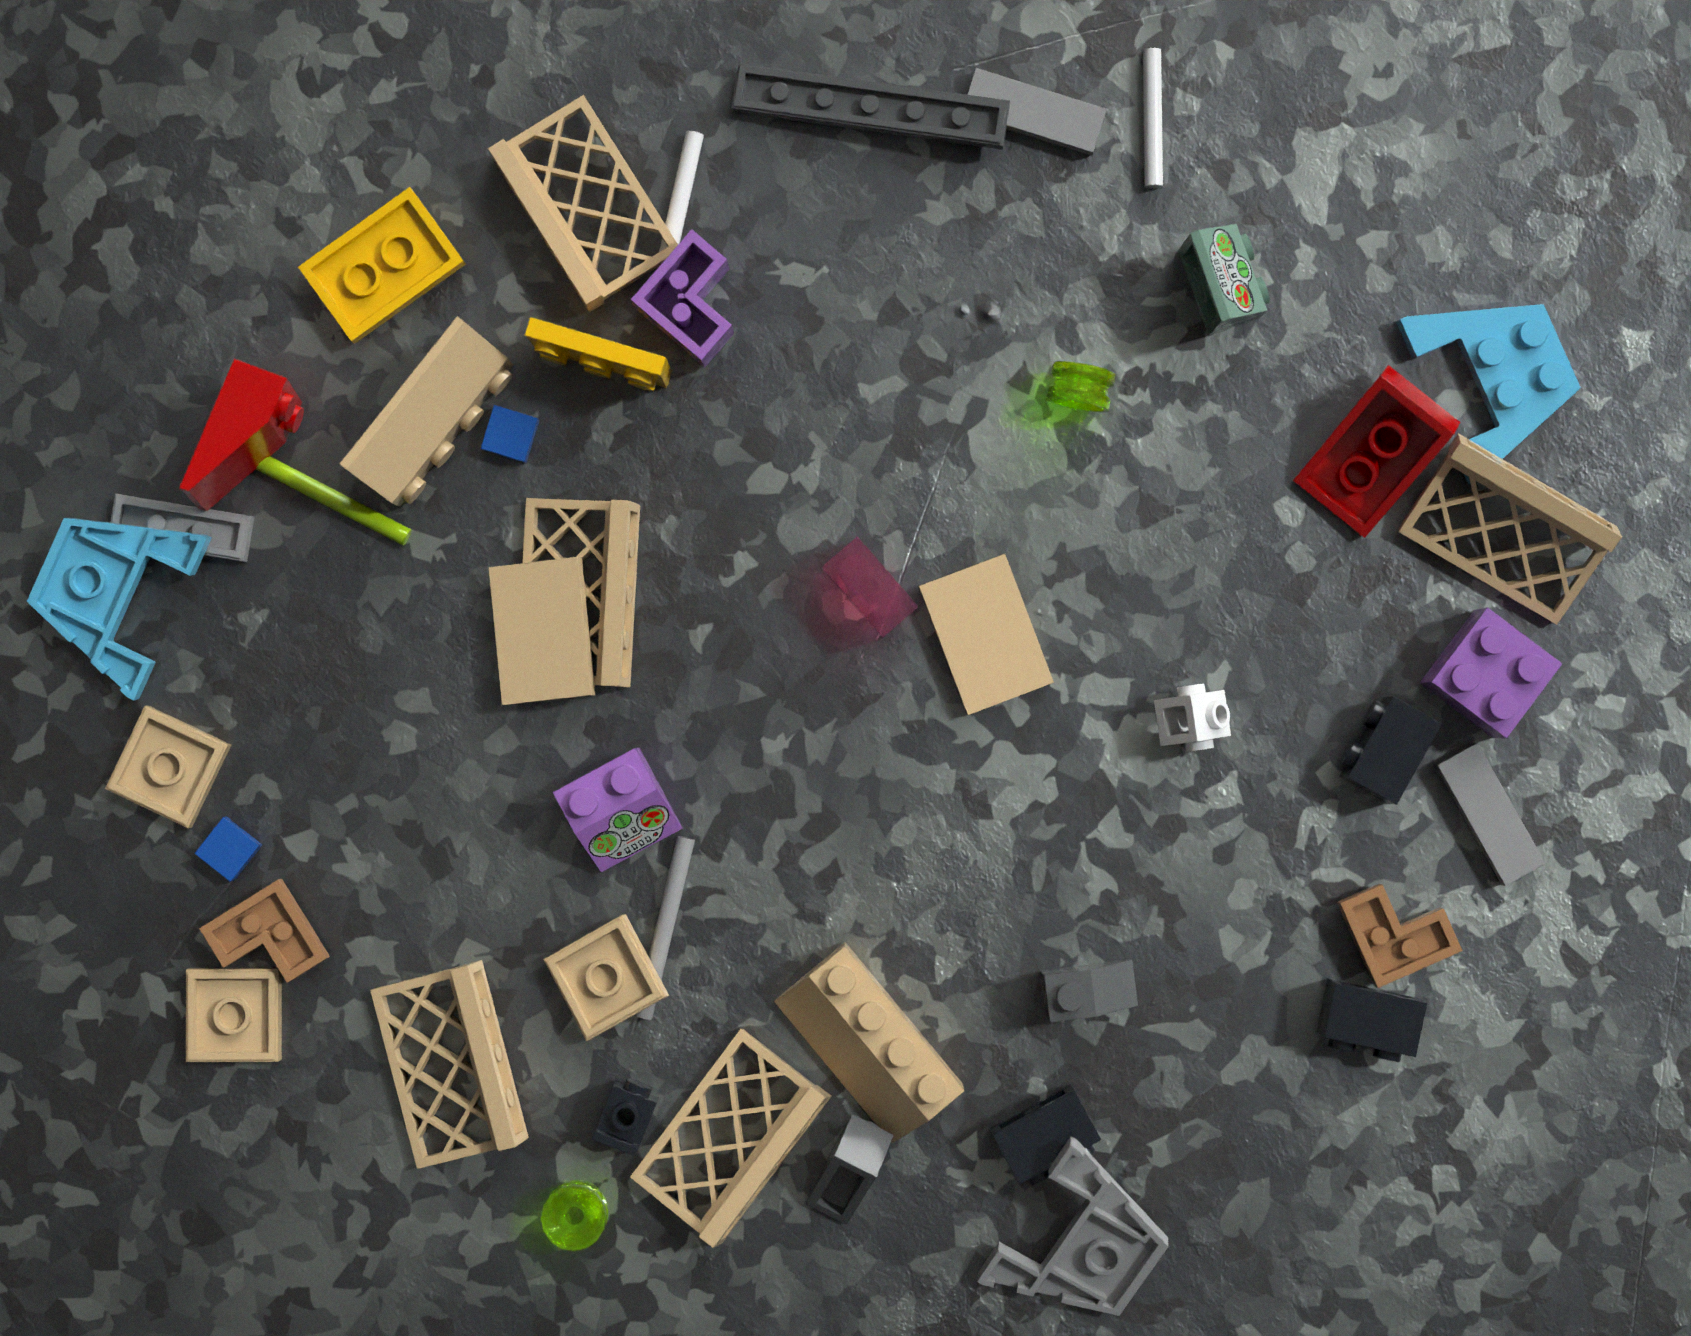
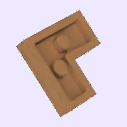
[199,879,330,983]
[1337,884,1462,988]

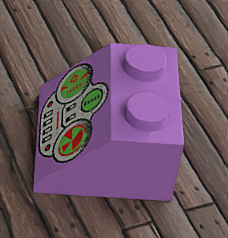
[553,748,682,872]

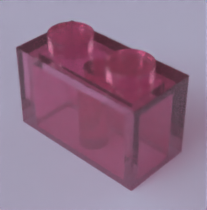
[822,537,918,639]

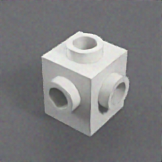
[1154,684,1231,752]

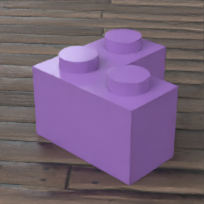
[631,229,734,368]

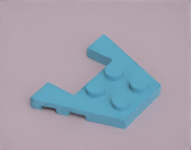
[1396,304,1581,485]
[27,518,212,701]

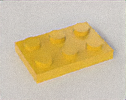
[298,187,466,344]
[525,317,672,391]

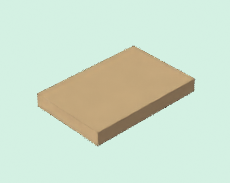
[919,554,1054,715]
[489,557,595,705]

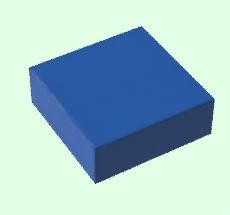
[481,405,540,463]
[194,817,262,882]

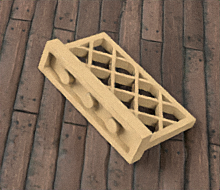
[488,95,678,313]
[1398,433,1622,625]
[522,498,640,687]
[370,960,529,1169]
[630,1029,832,1248]

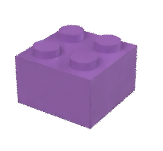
[1420,607,1562,738]

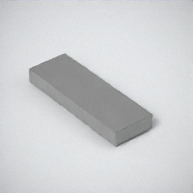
[967,68,1107,156]
[110,494,255,562]
[1434,743,1546,886]

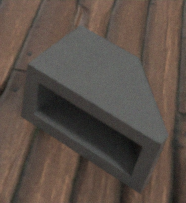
[1040,959,1138,1022]
[806,1114,894,1224]

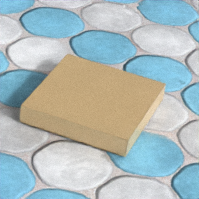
[105,706,231,828]
[544,914,669,1041]
[186,968,282,1062]

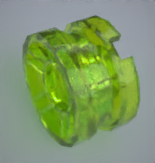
[1046,361,1116,412]
[541,1179,609,1251]

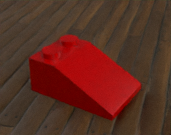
[179,359,304,511]
[1293,365,1461,538]

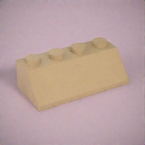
[340,316,514,507]
[774,942,965,1143]

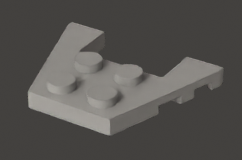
[977,1137,1168,1316]

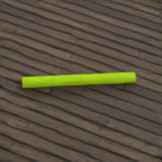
[256,456,412,546]

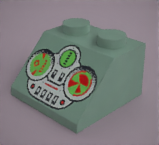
[1178,224,1270,336]

